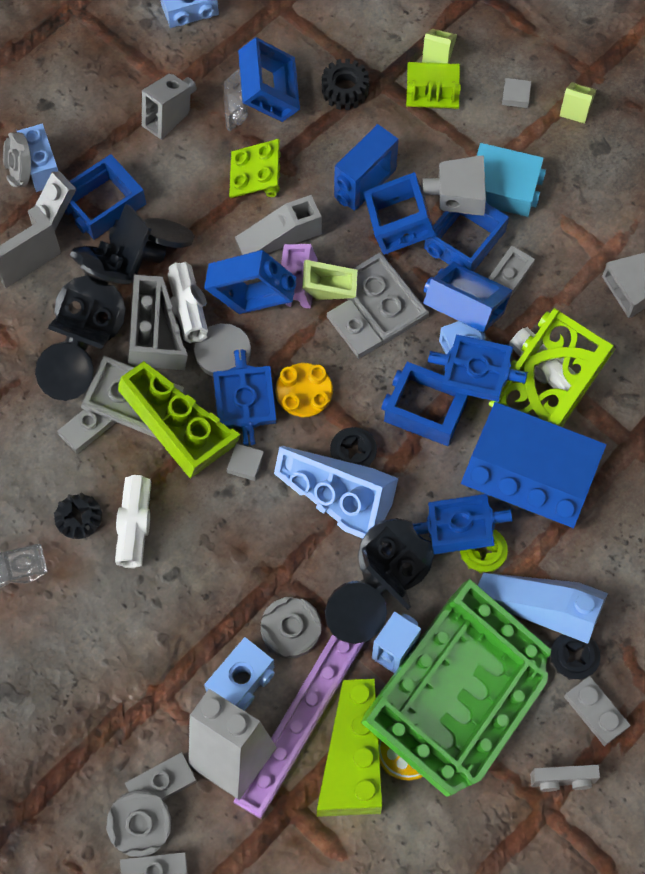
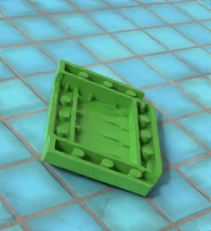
[361,579,551,797]

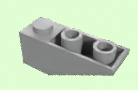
[235,195,322,255]

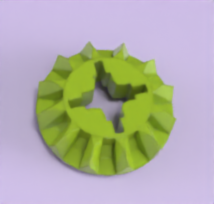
[460,529,508,574]

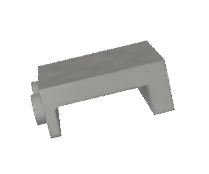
[0,205,61,288]

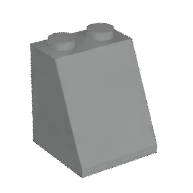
[188,689,277,800]

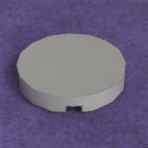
[3,132,31,188]
[194,323,251,376]
[261,597,321,658]
[106,790,171,857]

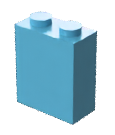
[477,143,546,217]

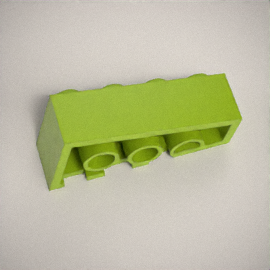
[118,361,240,479]
[317,679,382,817]

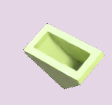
[422,29,457,64]
[560,82,596,124]
[302,260,358,300]

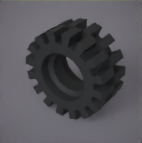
[322,59,369,110]

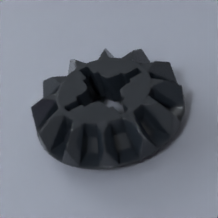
[330,427,377,467]
[54,492,102,539]
[551,634,601,681]

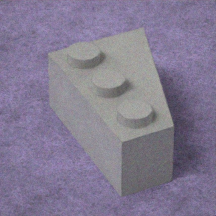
[128,274,188,370]

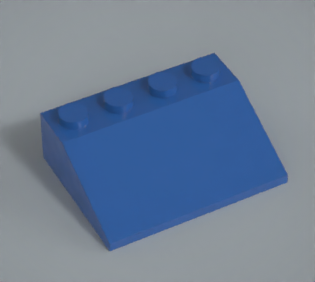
[461,402,606,528]

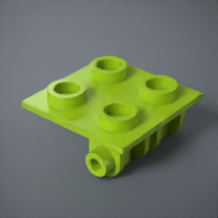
[406,62,461,109]
[229,139,281,198]

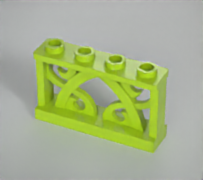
[488,308,616,427]

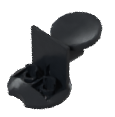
[70,204,195,285]
[35,275,126,401]
[325,518,434,644]

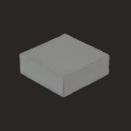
[502,78,531,108]
[227,443,264,481]

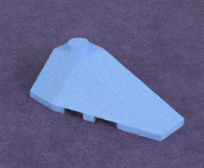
[274,446,398,538]
[478,573,608,644]

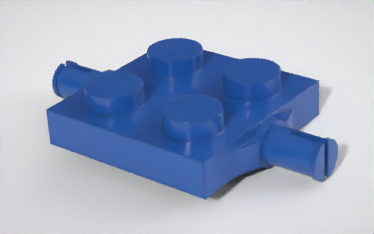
[428,334,528,402]
[213,349,277,446]
[413,494,513,554]

